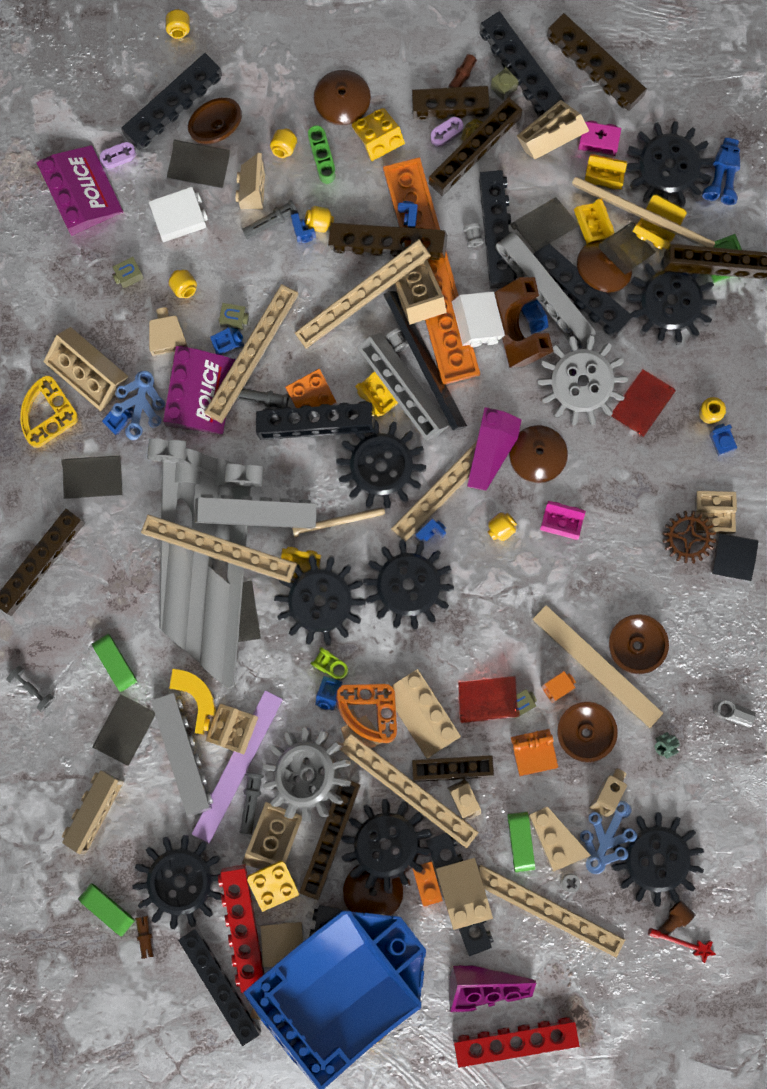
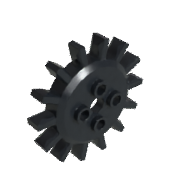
[625,121,714,207]
[626,257,717,345]
[336,420,426,510]
[363,539,454,631]
[274,554,366,646]
[341,799,433,894]
[611,812,704,907]
[132,835,223,930]

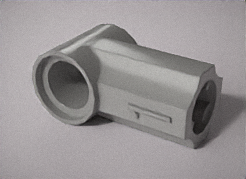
[713,700,756,728]

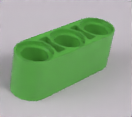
[308,125,336,184]
[92,633,138,693]
[507,811,535,872]
[78,883,135,937]

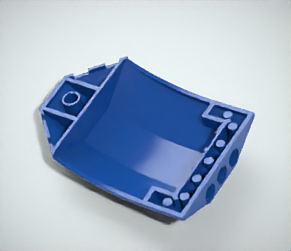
[243,911,426,1089]

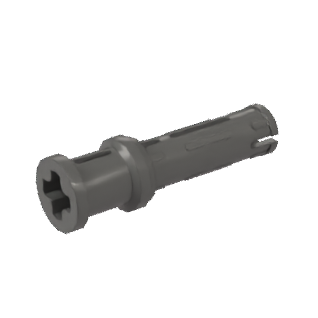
[242,199,299,240]
[237,388,289,408]
[239,772,264,835]

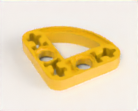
[20,376,78,448]

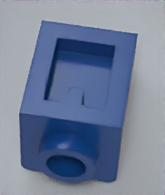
[398,201,418,228]
[291,213,316,243]
[521,300,549,334]
[210,328,244,355]
[102,407,134,435]
[709,423,737,456]
[415,518,446,542]
[315,676,342,711]

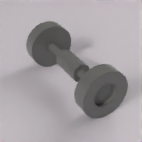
[6,665,55,712]

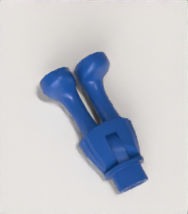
[702,138,740,205]

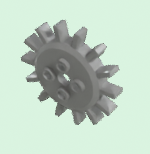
[537,336,628,425]
[263,728,351,822]

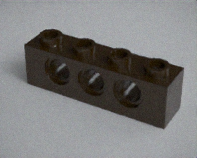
[412,86,490,120]
[412,755,494,782]

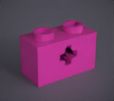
[578,120,621,156]

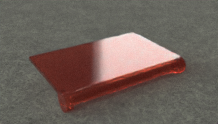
[611,369,676,438]
[458,676,520,723]

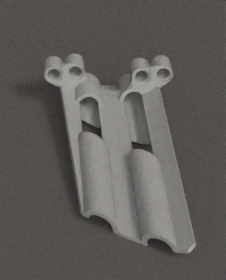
[147,439,263,690]

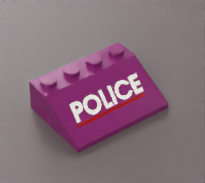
[36,145,124,236]
[163,346,236,435]

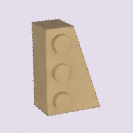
[517,100,589,159]
[528,807,591,872]

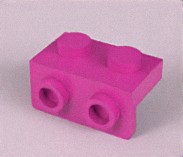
[540,501,586,540]

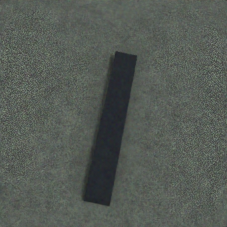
[383,291,467,431]

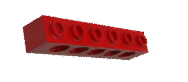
[218,864,264,993]
[453,1017,580,1068]

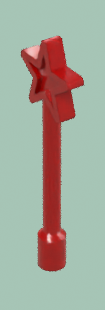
[648,928,716,963]

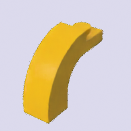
[169,669,216,735]

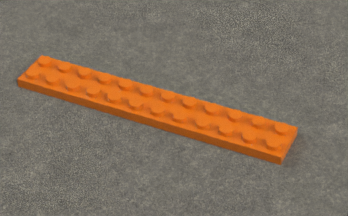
[383,157,480,384]

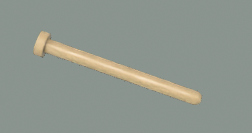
[292,507,385,538]

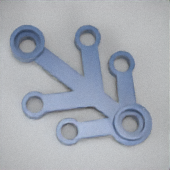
[111,371,165,440]
[580,801,637,874]

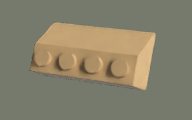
[43,327,128,411]
[384,669,461,759]
[62,770,124,854]

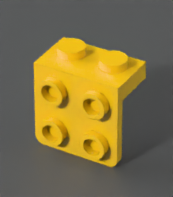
[352,108,405,161]
[633,194,687,249]
[247,861,299,912]

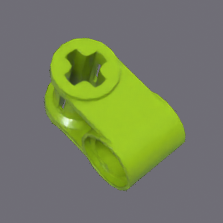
[310,647,349,680]

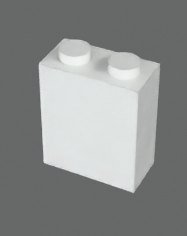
[149,187,208,242]
[452,292,505,347]

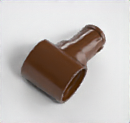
[658,900,696,935]

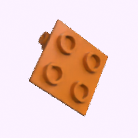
[285,369,337,408]
[511,729,558,776]

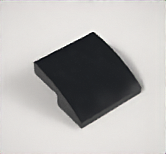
[712,533,759,581]

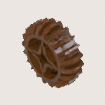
[663,511,716,564]

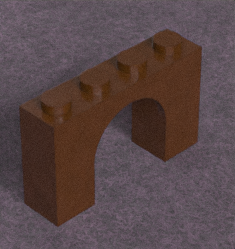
[494,277,554,368]

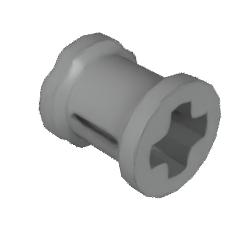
[463,223,484,247]
[385,328,409,353]
[561,874,580,892]

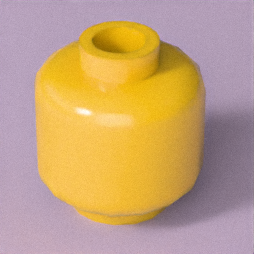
[165,9,190,39]
[270,128,297,158]
[305,206,334,233]
[168,269,197,298]
[699,397,726,424]
[487,512,517,541]

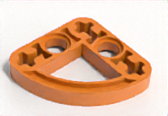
[336,684,397,743]

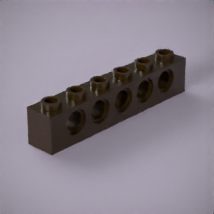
[547,13,647,111]
[429,97,523,197]
[328,223,448,260]
[664,243,767,280]
[0,508,85,616]
[299,780,361,900]

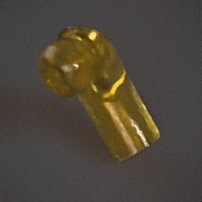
[460,118,483,141]

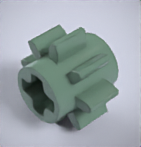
[654,732,680,759]

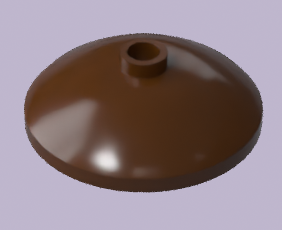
[314,70,371,125]
[188,98,242,144]
[577,241,632,292]
[509,425,568,483]
[609,614,669,674]
[557,702,618,762]
[343,865,403,916]

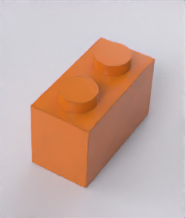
[541,671,576,703]
[412,861,443,907]

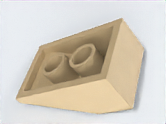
[236,153,265,210]
[394,259,447,324]
[242,802,302,870]
[436,858,493,930]

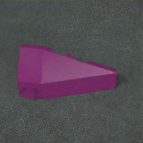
[467,407,522,491]
[449,965,536,1012]

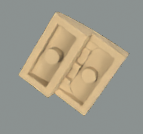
[695,491,737,534]
[205,704,259,755]
[260,922,303,967]

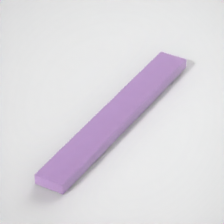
[192,691,283,843]

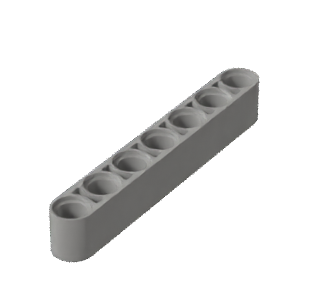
[496,232,596,348]

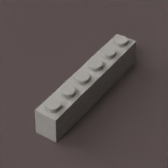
[358,333,450,441]
[194,494,317,529]
[151,693,213,817]

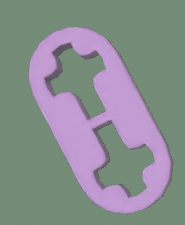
[430,117,463,147]
[100,142,136,169]

